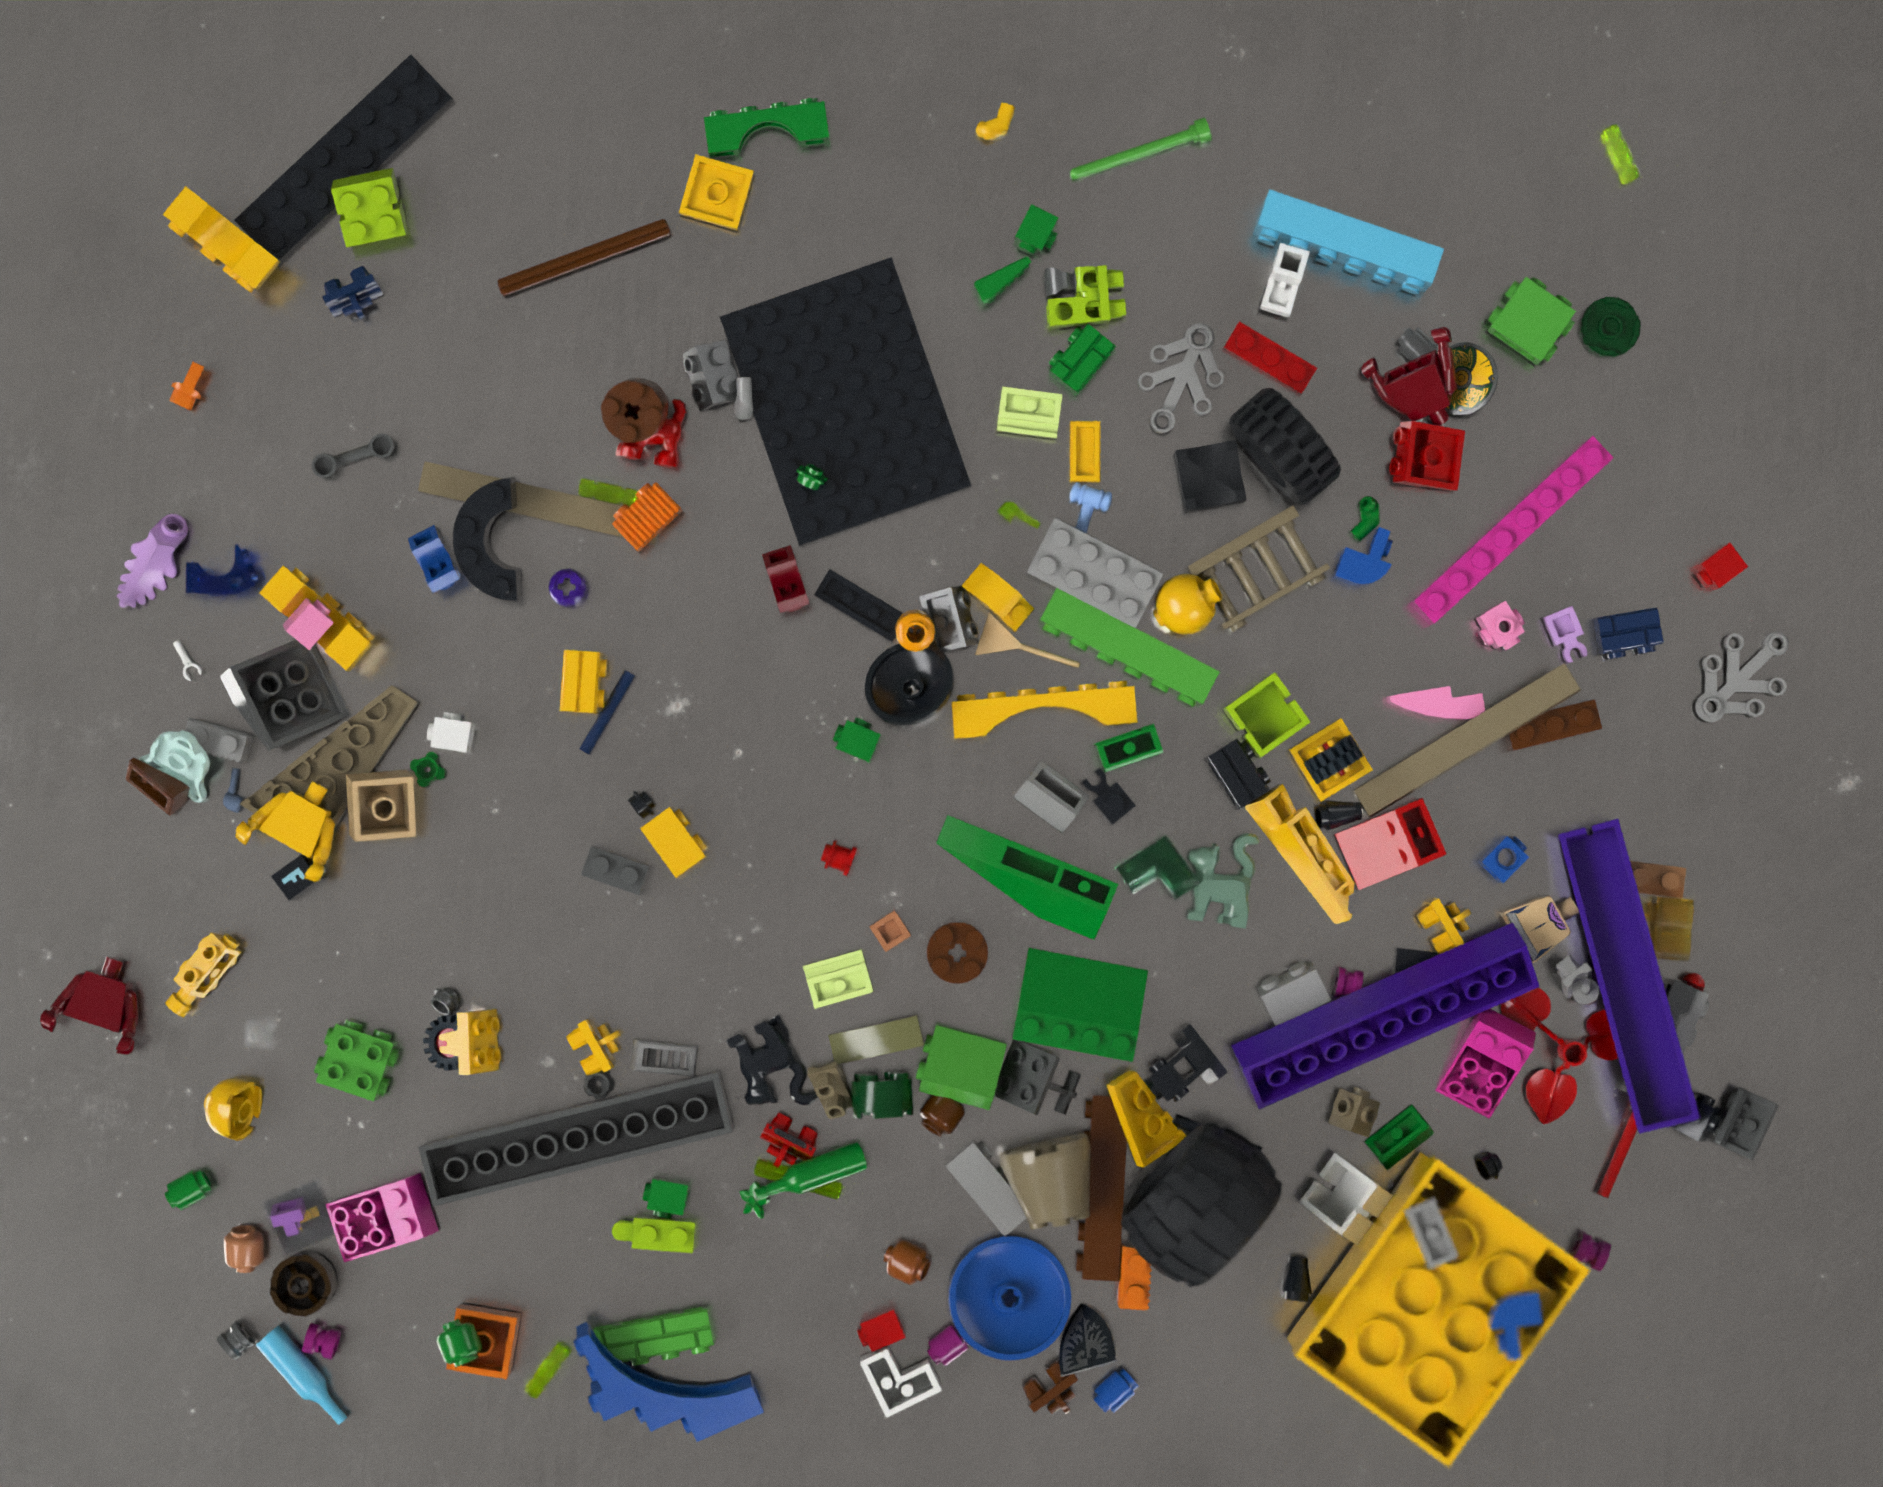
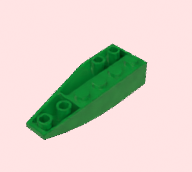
[936,815,1118,940]

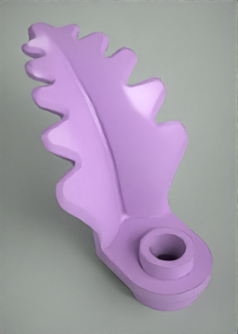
[117,514,188,608]

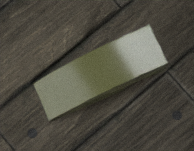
[828,1015,924,1064]

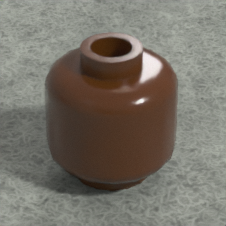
[920,1095,965,1137]

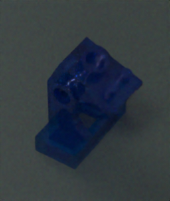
[186,544,258,597]

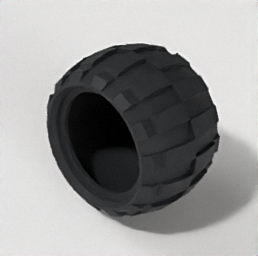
[1121,1122,1282,1287]

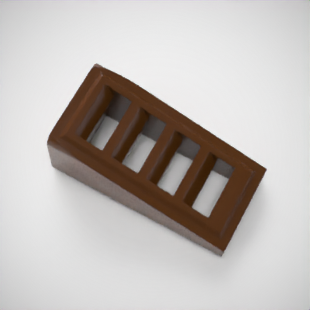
[125,757,190,816]

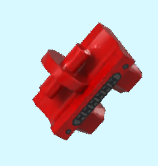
[760,1113,818,1168]

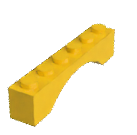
[951,681,1137,739]

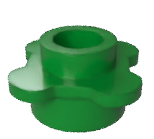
[796,464,828,490]
[410,752,445,787]

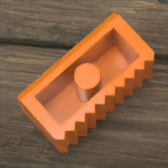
[612,482,683,552]
[1117,1243,1152,1310]

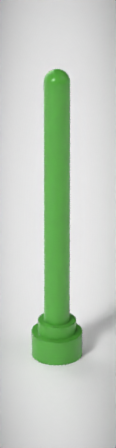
[1070,117,1212,180]

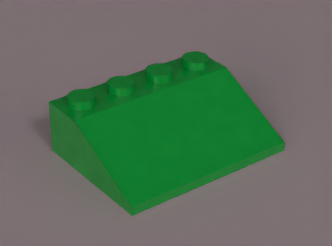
[1012,948,1148,1062]

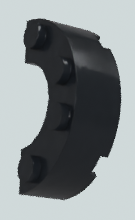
[453,477,522,601]

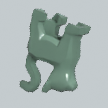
[1187,833,1259,929]

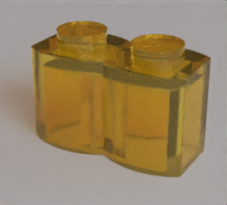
[1646,896,1694,961]

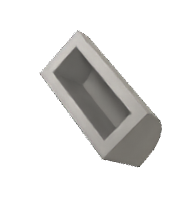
[1014,760,1090,833]

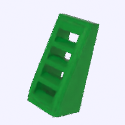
[973,256,1031,308]

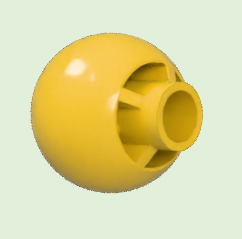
[1153,574,1223,635]

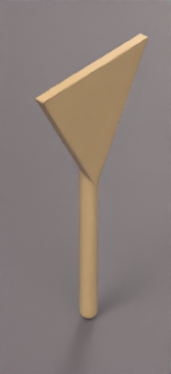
[975,613,1080,668]

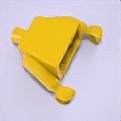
[235,781,335,882]

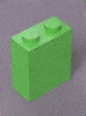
[915,1025,1007,1110]

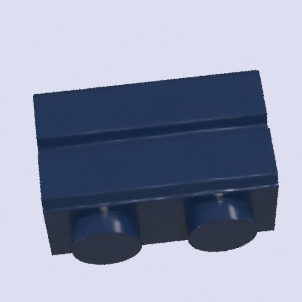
[1592,607,1664,659]

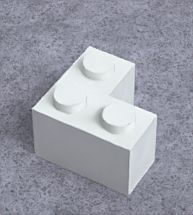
[860,1345,942,1418]

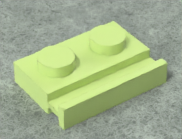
[996,386,1063,439]
[803,949,874,1009]

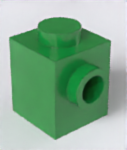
[1014,204,1059,255]
[832,717,881,763]
[643,1176,690,1218]

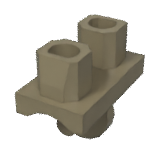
[807,1061,852,1119]

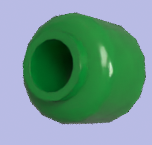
[436,1319,482,1368]

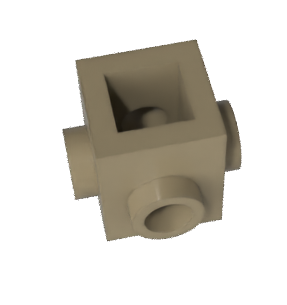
[1328,1087,1381,1137]

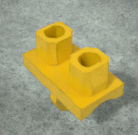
[1416,898,1471,954]
[566,1019,621,1076]

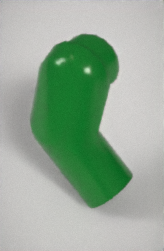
[1350,496,1380,542]

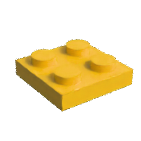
[679,154,754,231]

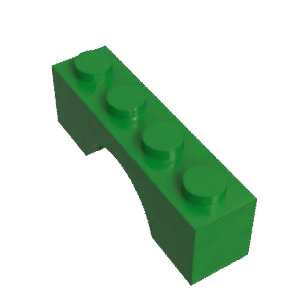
[704,98,830,159]

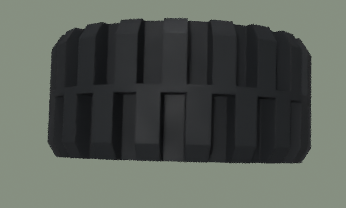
[1229,388,1341,505]

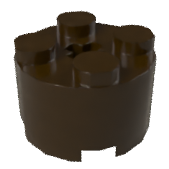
[270,1251,337,1317]

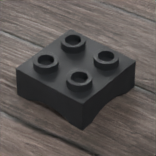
[1174,440,1247,512]

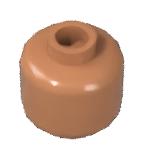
[224,1225,265,1273]

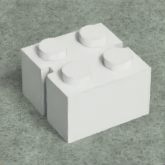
[1299,1153,1393,1245]

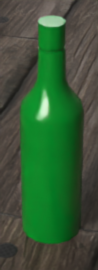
[753,1141,867,1201]

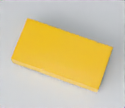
[1070,421,1101,483]

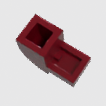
[762,545,809,613]

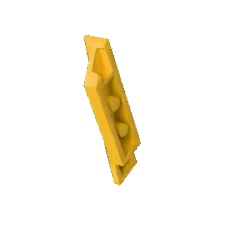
[1245,784,1354,924]

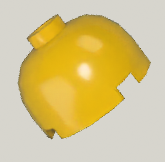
[204,1077,262,1141]

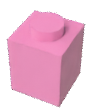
[282,597,334,650]

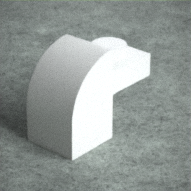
[1260,243,1310,318]

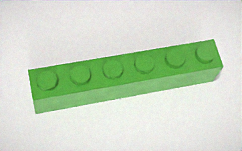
[1039,588,1220,707]

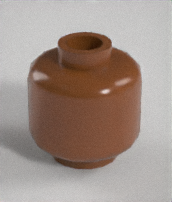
[883,1239,931,1285]

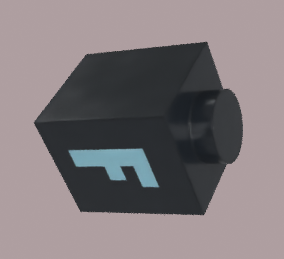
[271,854,323,901]

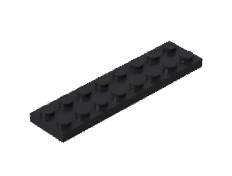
[234,54,454,263]

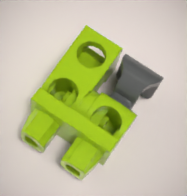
[1044,265,1126,330]

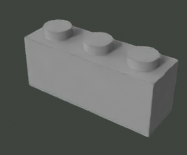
[945,1140,1026,1236]

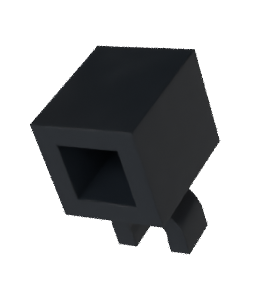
[1081,768,1136,825]

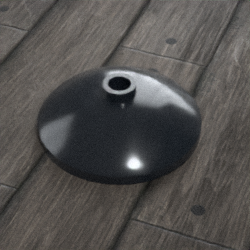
[865,643,954,725]

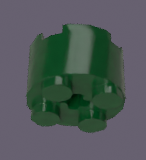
[851,1071,913,1119]

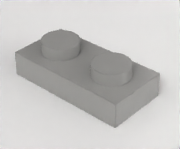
[1403,1198,1459,1269]

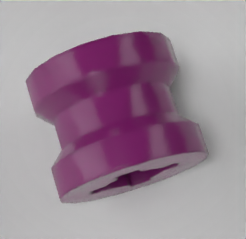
[1333,967,1364,997]

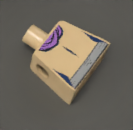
[1500,895,1579,964]

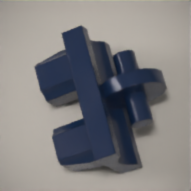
[322,266,384,320]

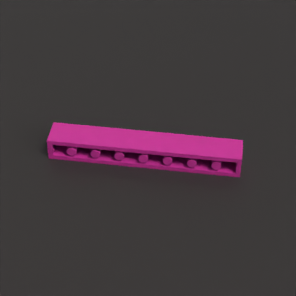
[1409,436,1613,626]

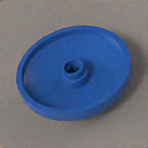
[948,1236,1071,1360]

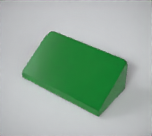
[1364,1105,1434,1170]

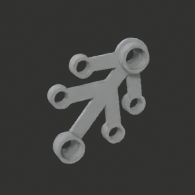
[1138,323,1224,434]
[1695,632,1789,722]

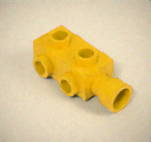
[165,932,241,1017]

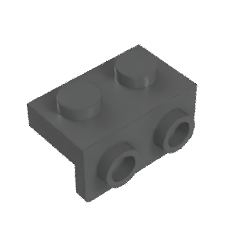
[683,340,738,411]
[1714,1087,1779,1161]

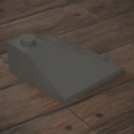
[220,640,350,751]

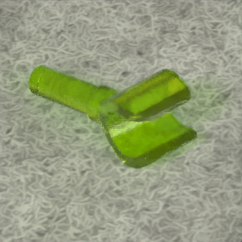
[998,501,1041,529]

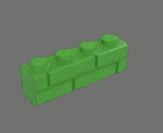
[592,1305,715,1366]

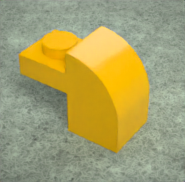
[962,563,1035,631]

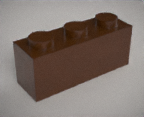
[1504,699,1602,752]

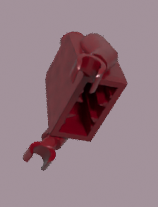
[1361,327,1457,426]
[40,956,139,1055]

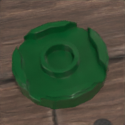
[1579,297,1641,358]

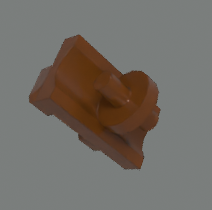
[1022,1359,1078,1414]

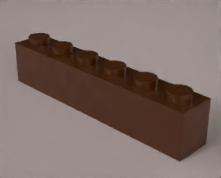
[1076,1093,1127,1282]

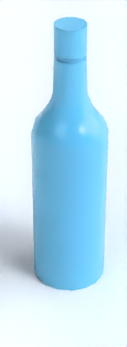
[255,1325,347,1425]

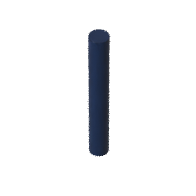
[579,670,635,755]

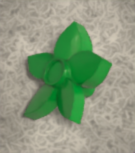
[739,1182,770,1219]

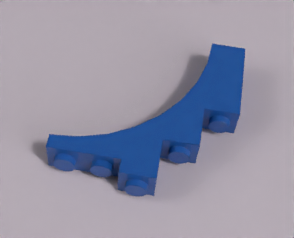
[573,1322,764,1442]

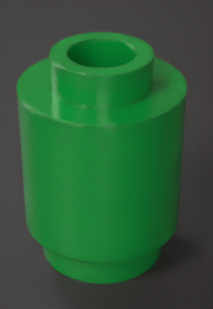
[164,1169,213,1211]

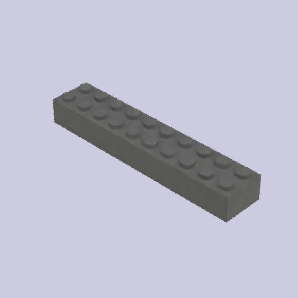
[419,1070,734,1207]

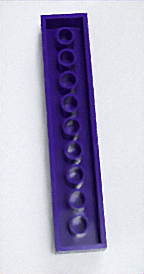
[1231,922,1540,1110]

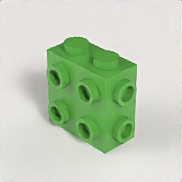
[1487,277,1576,365]
[314,1019,400,1102]

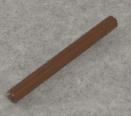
[497,219,671,296]

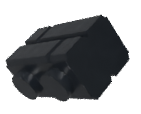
[1205,738,1271,810]

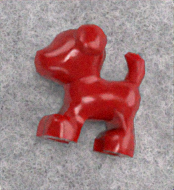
[615,399,686,468]

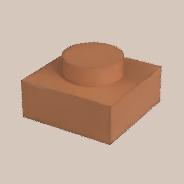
[869,910,911,952]

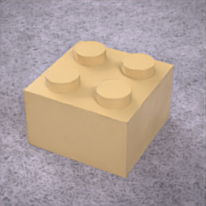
[346,769,416,842]

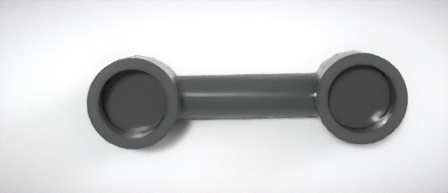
[312,433,395,478]

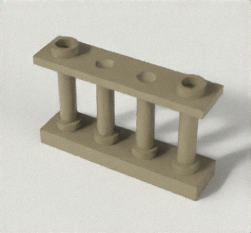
[1186,505,1330,632]

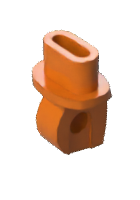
[169,362,204,410]

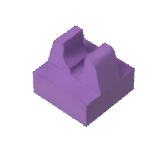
[270,1197,306,1237]

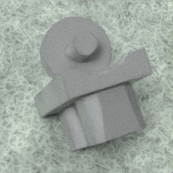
[1556,954,1599,1005]

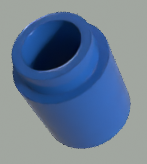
[1093,1368,1139,1413]

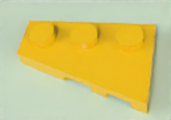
[1106,1070,1186,1167]

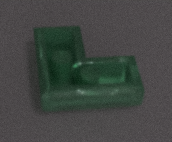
[1116,835,1200,900]

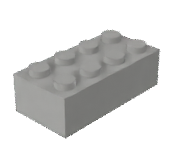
[1027,517,1164,628]

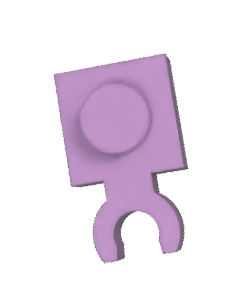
[1542,606,1588,664]

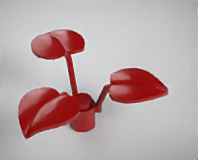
[1500,987,1618,1125]

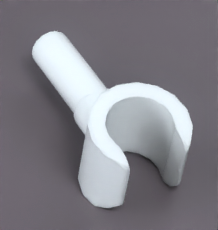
[173,640,203,681]

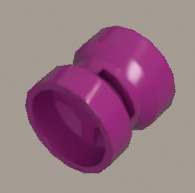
[1571,1232,1611,1272]
[302,1322,341,1360]

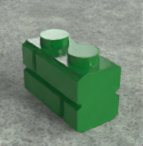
[1048,324,1116,396]
[1094,724,1164,773]

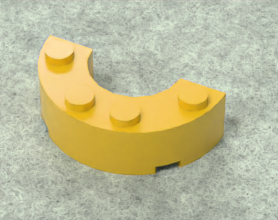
[162,186,280,293]
[259,565,375,672]

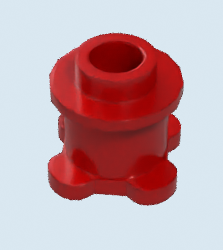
[820,840,857,876]

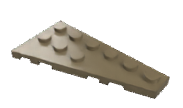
[240,685,419,829]

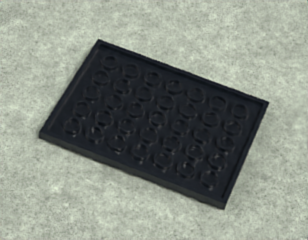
[720,257,971,546]

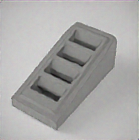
[630,1039,698,1077]

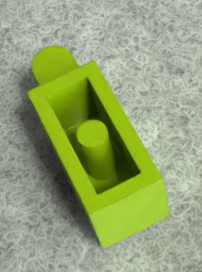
[612,1214,698,1253]

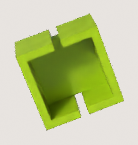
[331,168,408,248]
[1223,672,1311,758]

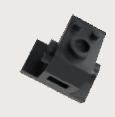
[1145,1024,1227,1102]

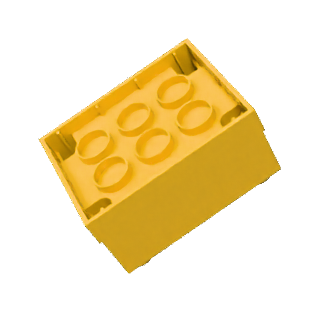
[1287,1152,1590,1467]

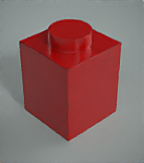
[1695,542,1748,590]
[857,1306,906,1352]

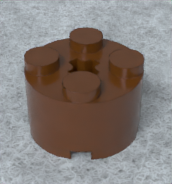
[601,378,668,443]
[927,921,988,984]

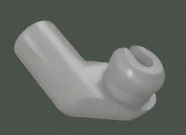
[733,377,753,420]

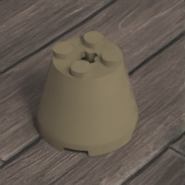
[999,1134,1091,1230]

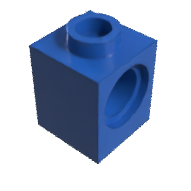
[1478,836,1529,883]

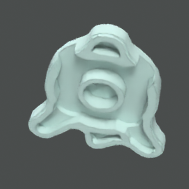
[139,731,210,803]

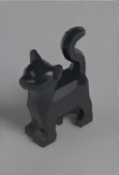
[726,1015,817,1105]

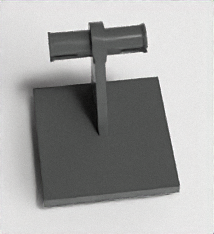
[994,1039,1082,1115]

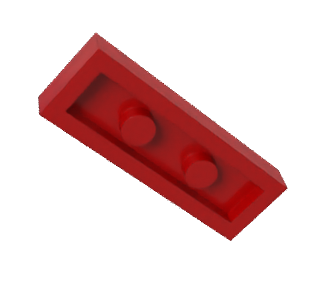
[1223,321,1317,395]

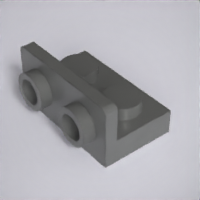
[919,586,979,653]

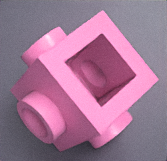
[1475,601,1525,651]

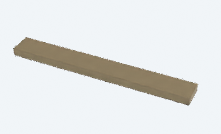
[418,462,658,545]
[1354,663,1582,817]

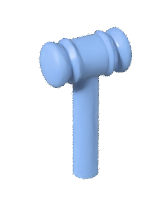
[1070,482,1112,533]

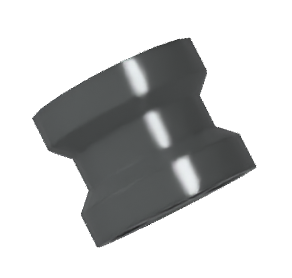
[217,1321,256,1360]

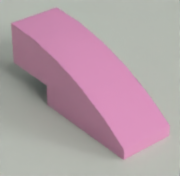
[1386,686,1485,720]

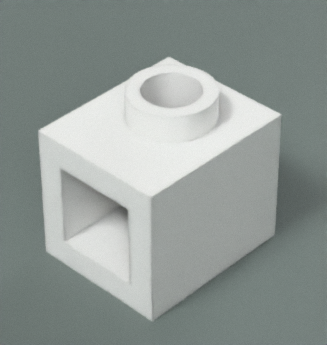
[427,712,475,753]

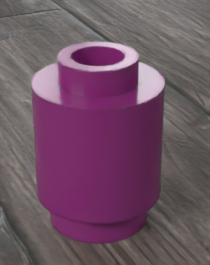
[927,1324,969,1366]

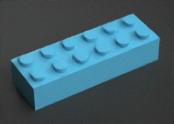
[1253,189,1444,294]

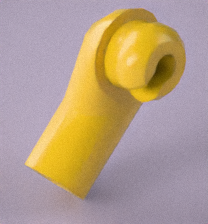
[976,103,1015,140]

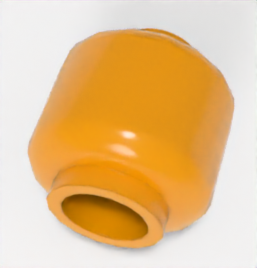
[895,609,935,652]

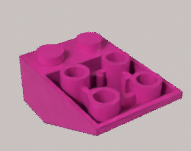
[1435,1009,1536,1119]
[325,1173,439,1262]

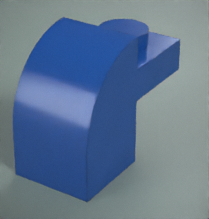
[408,525,461,593]
[1332,527,1393,586]
[1488,1290,1542,1360]

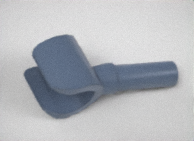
[223,768,244,813]

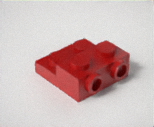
[1389,421,1465,491]

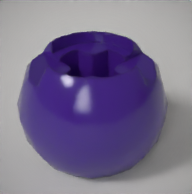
[548,568,587,607]

